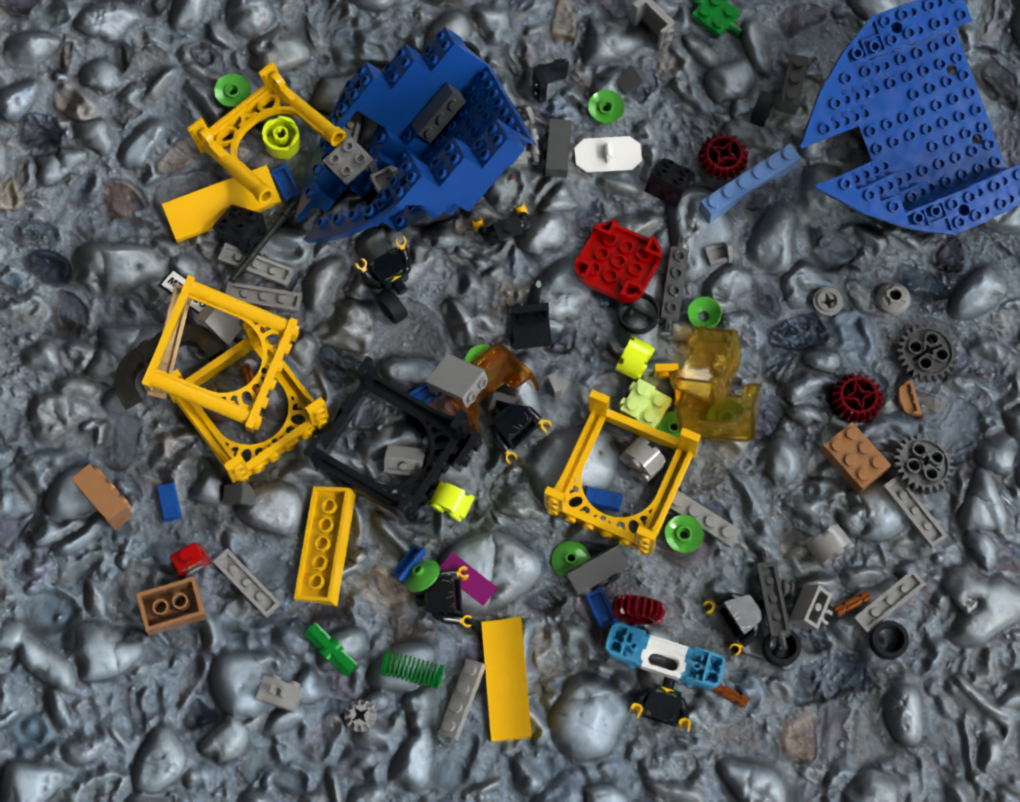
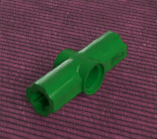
[304,623,358,677]

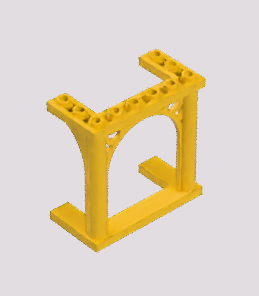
[141,275,300,433]
[168,322,330,484]
[544,389,701,555]

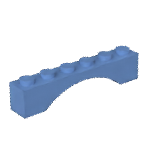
[698,144,801,224]

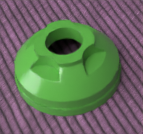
[687,296,722,331]

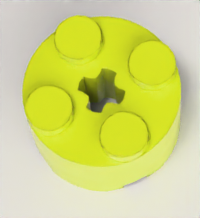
[262,116,301,160]
[615,336,655,380]
[430,481,475,522]

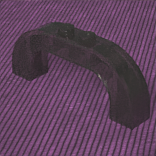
[114,324,226,410]

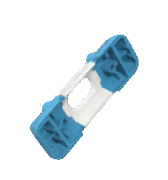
[605,623,726,691]

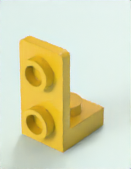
[654,363,683,405]

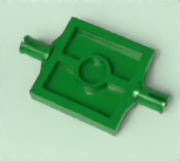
[690,0,742,38]

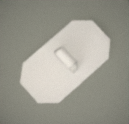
[574,136,642,173]

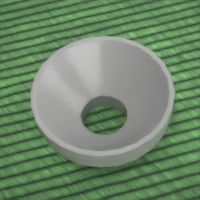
[876,282,911,316]

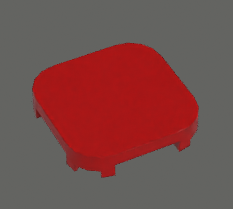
[574,219,663,303]

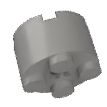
[619,437,666,483]
[807,524,855,569]

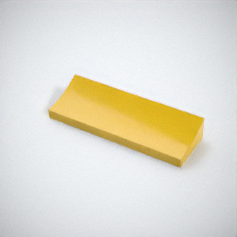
[162,165,282,243]
[294,486,356,606]
[481,616,532,742]

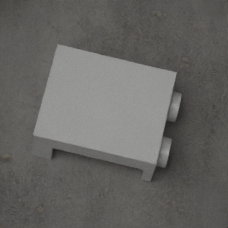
[630,0,676,50]
[426,354,488,409]

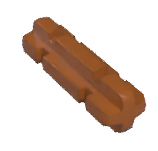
[241,364,258,401]
[833,591,871,616]
[711,683,749,708]

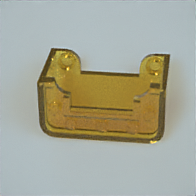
[670,326,741,408]
[676,380,762,442]

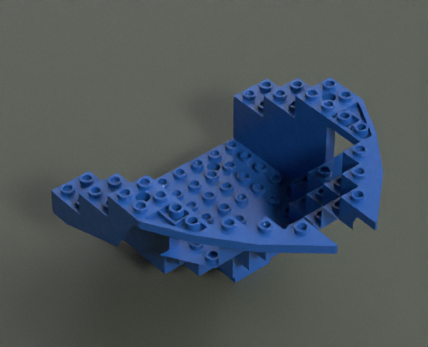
[798,0,1020,236]
[295,27,538,243]

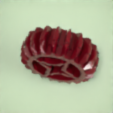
[699,132,748,181]
[831,372,884,424]
[611,594,665,625]

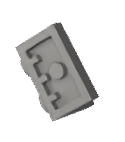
[323,136,379,185]

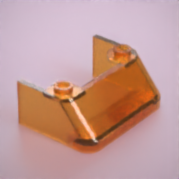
[445,344,540,434]

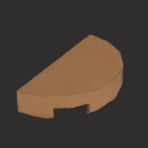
[897,379,922,417]

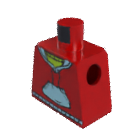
[170,542,212,581]

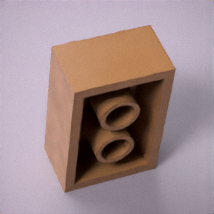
[820,422,891,495]
[71,463,134,531]
[136,576,207,636]

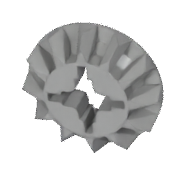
[813,287,843,316]
[344,699,377,732]

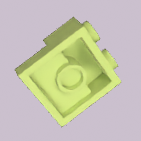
[619,378,673,428]

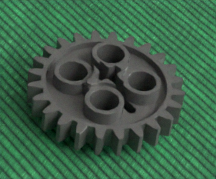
[896,323,959,383]
[891,433,955,495]

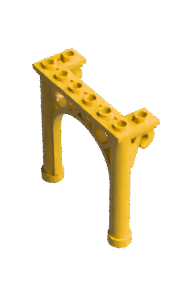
[187,62,346,204]

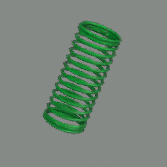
[380,649,444,690]

